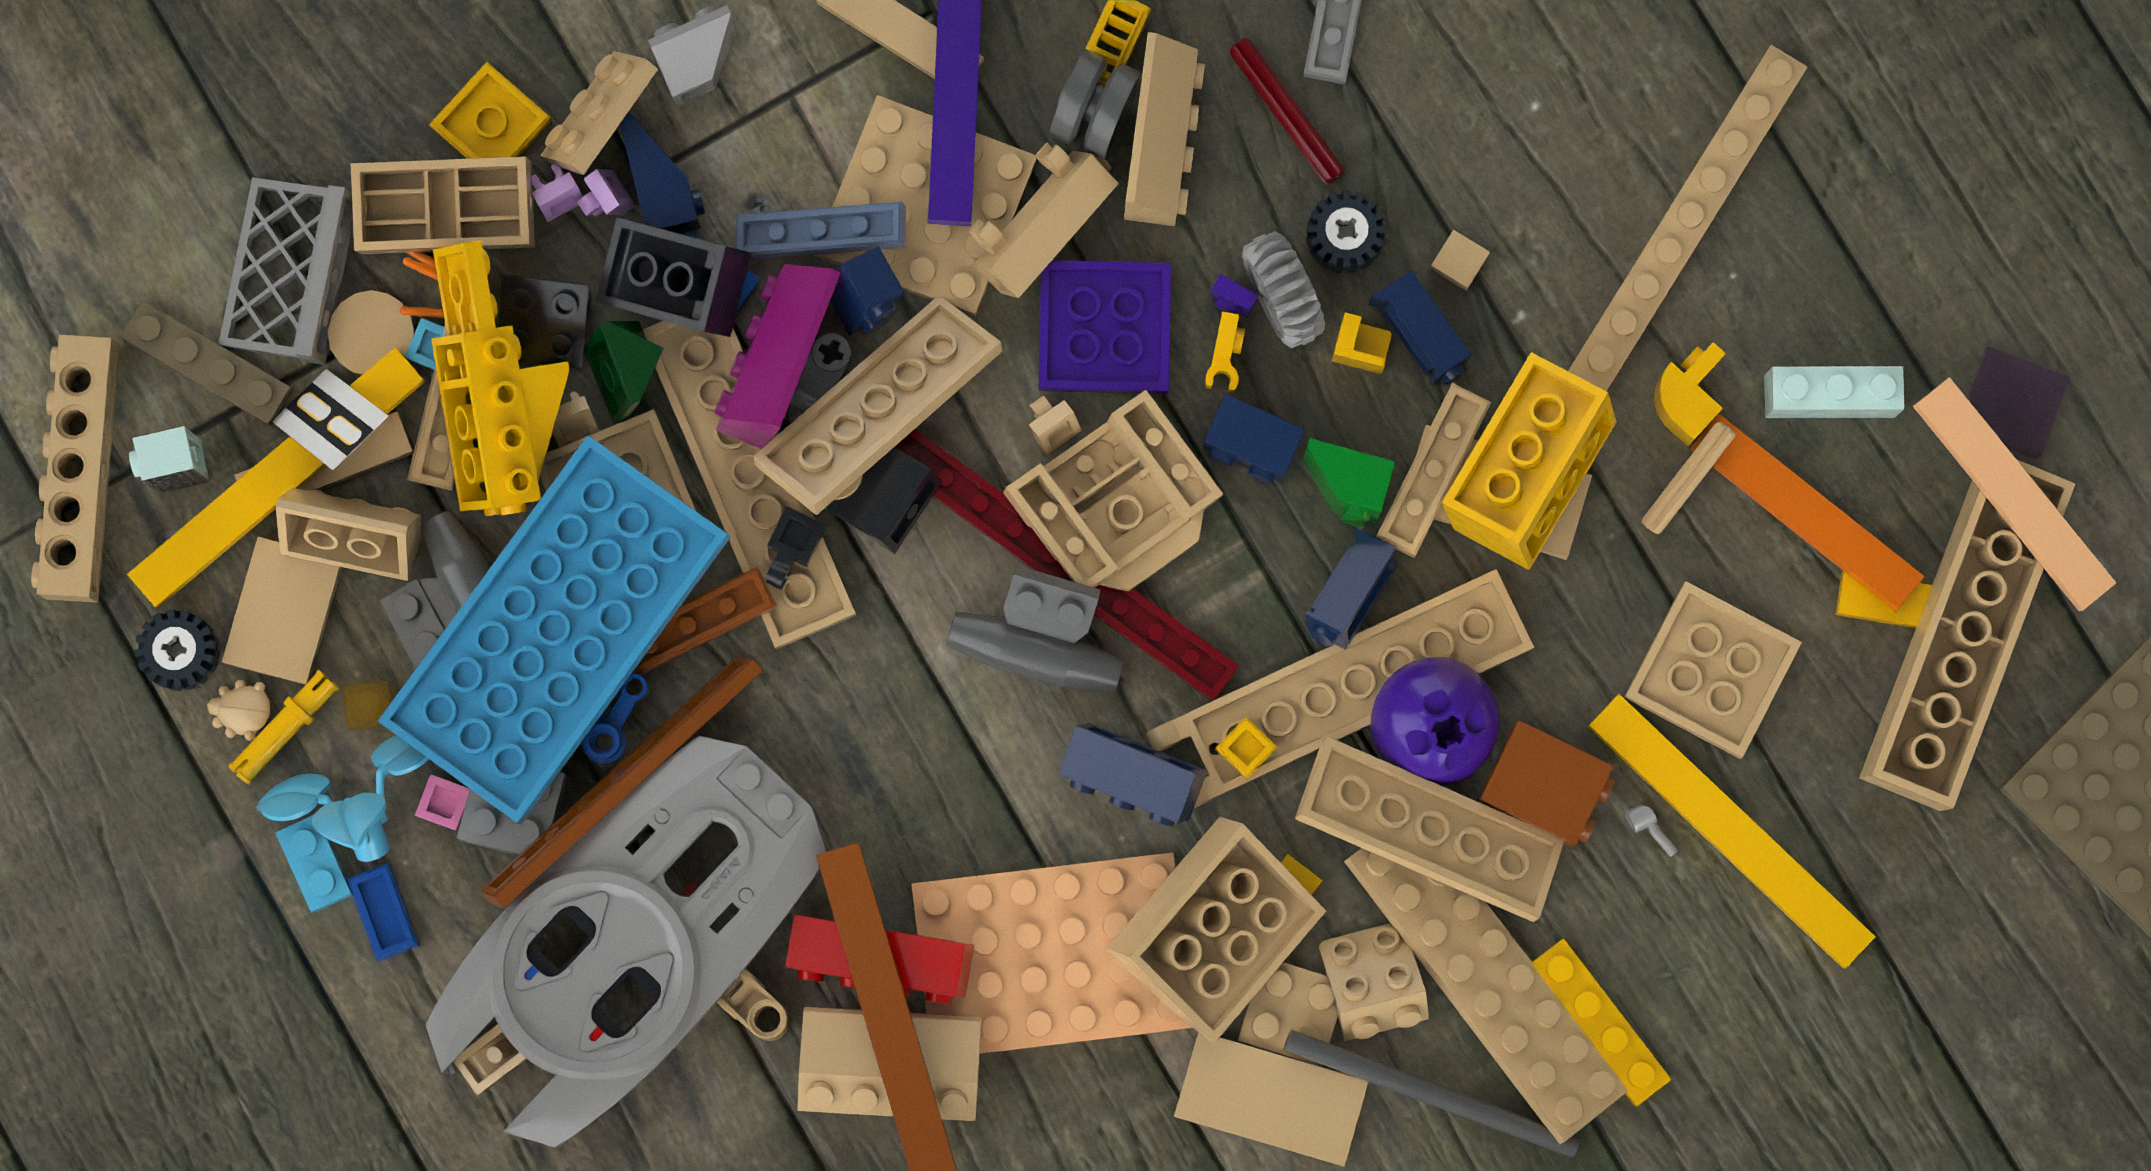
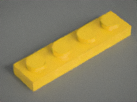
[1531,938,1672,1107]

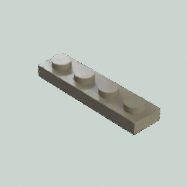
[120,300,293,426]

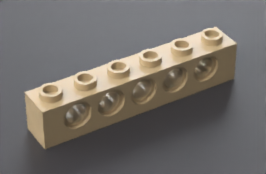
[31,335,120,602]

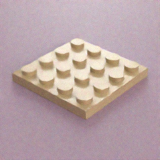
[815,95,1038,317]

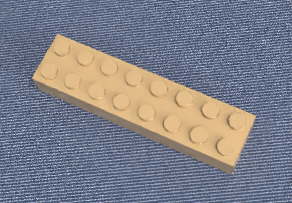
[1859,460,2075,811]

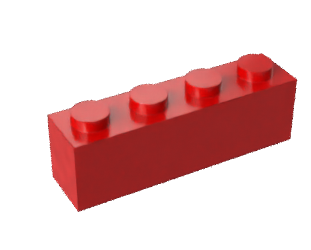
[785,915,974,1004]

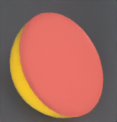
[683,882,699,897]

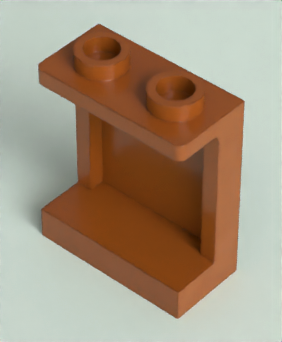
[1477,720,1615,848]

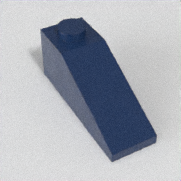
[620,111,706,233]

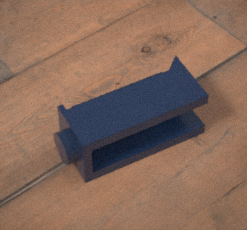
[1368,270,1471,386]
[1305,527,1398,650]

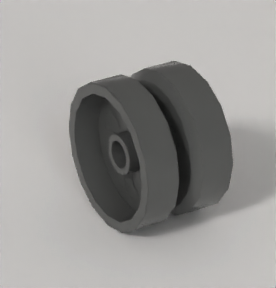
[1049,49,1142,159]

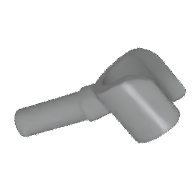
[1624,805,1678,857]

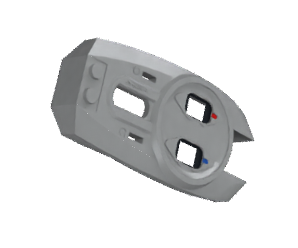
[426,736,827,1147]

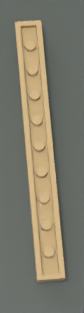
[1568,45,1807,391]

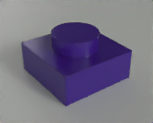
[1210,274,1258,318]

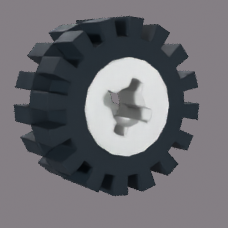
[1306,191,1386,274]
[134,609,220,691]

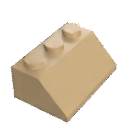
[276,488,422,581]

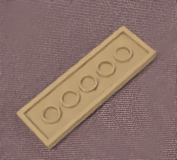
[753,297,1002,515]
[1295,736,1564,922]

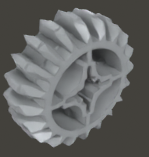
[1242,231,1325,348]

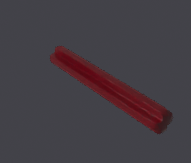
[1230,38,1344,185]

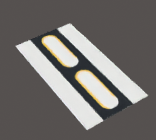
[272,369,388,470]

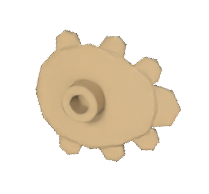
[207,680,270,741]

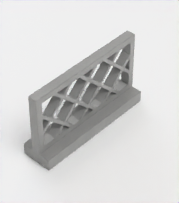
[218,177,353,365]

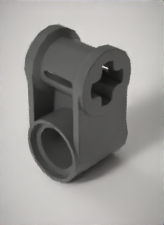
[790,333,852,411]

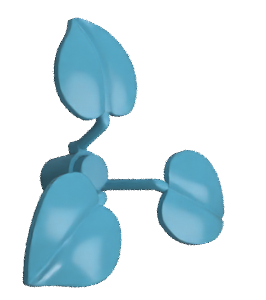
[256,735,429,862]

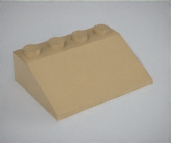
[1106,817,1326,1044]

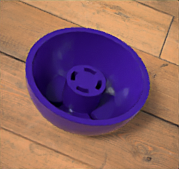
[1371,657,1500,786]

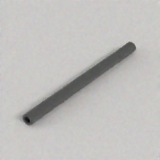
[1284,1029,1580,1158]

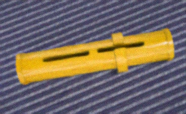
[228,669,340,785]

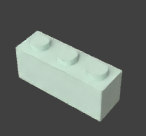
[1764,366,1904,418]

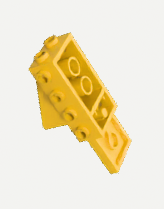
[431,240,569,516]

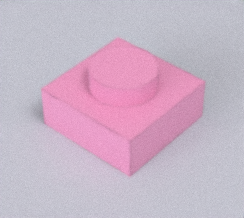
[415,774,470,832]

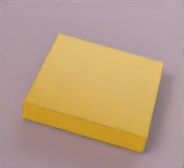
[429,62,552,159]

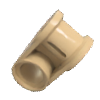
[717,968,791,1041]

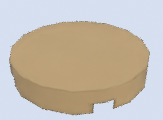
[327,290,415,376]

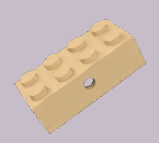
[351,157,535,254]

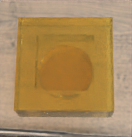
[343,681,391,731]

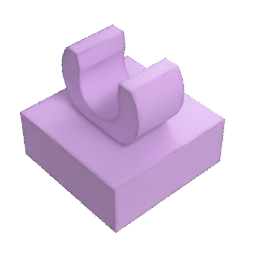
[531,163,583,222]
[577,169,636,217]

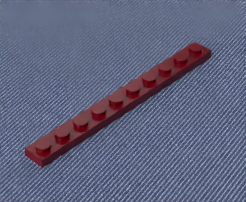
[895,429,1239,702]

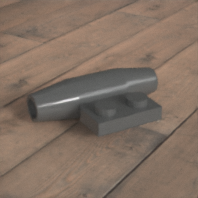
[379,511,491,668]
[946,565,1124,693]

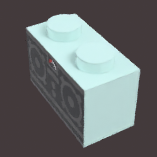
[129,426,210,493]

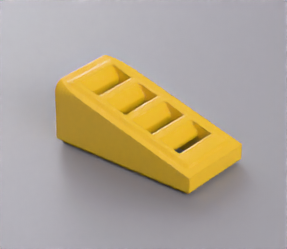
[1085,0,1151,85]

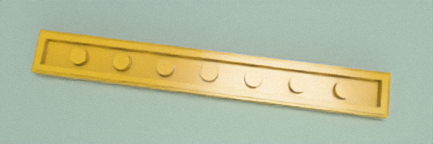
[127,347,425,609]
[1587,694,1876,969]

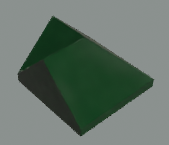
[584,321,664,425]

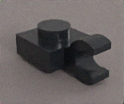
[765,507,826,590]

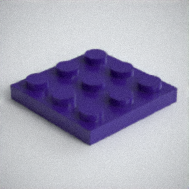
[1038,260,1171,394]

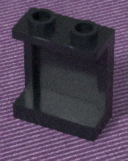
[824,447,942,554]

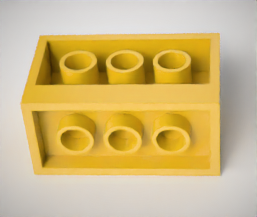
[1442,352,1617,570]

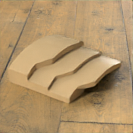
[1004,390,1223,591]

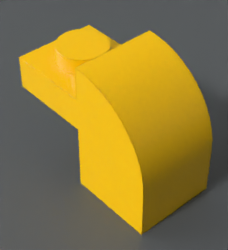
[1654,342,1726,446]

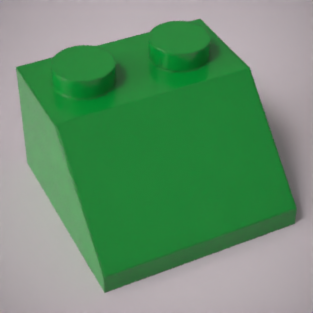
[1302,438,1395,528]

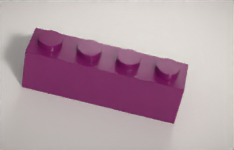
[714,264,841,449]

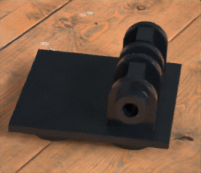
[499,274,592,369]

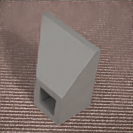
[648,5,737,107]

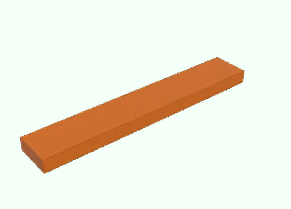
[1690,414,1925,613]

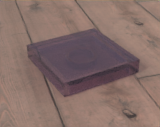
[1967,347,2070,459]

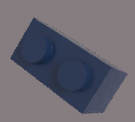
[830,246,904,336]
[1203,394,1305,484]

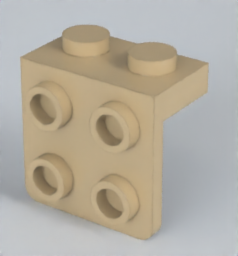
[1319,923,1429,1042]

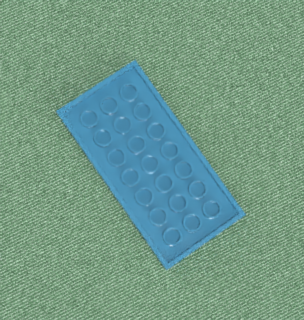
[378,435,731,825]

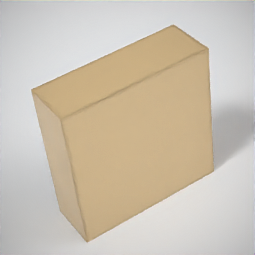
[1430,230,1490,291]

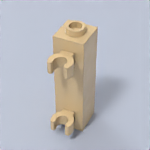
[968,143,1119,298]

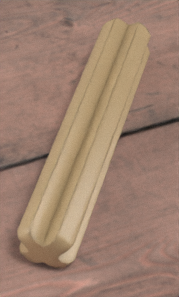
[1642,422,1735,534]

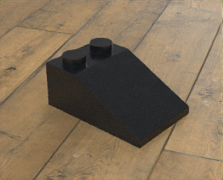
[595,217,752,337]

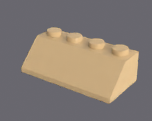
[1124,32,1205,226]
[798,1007,982,1121]

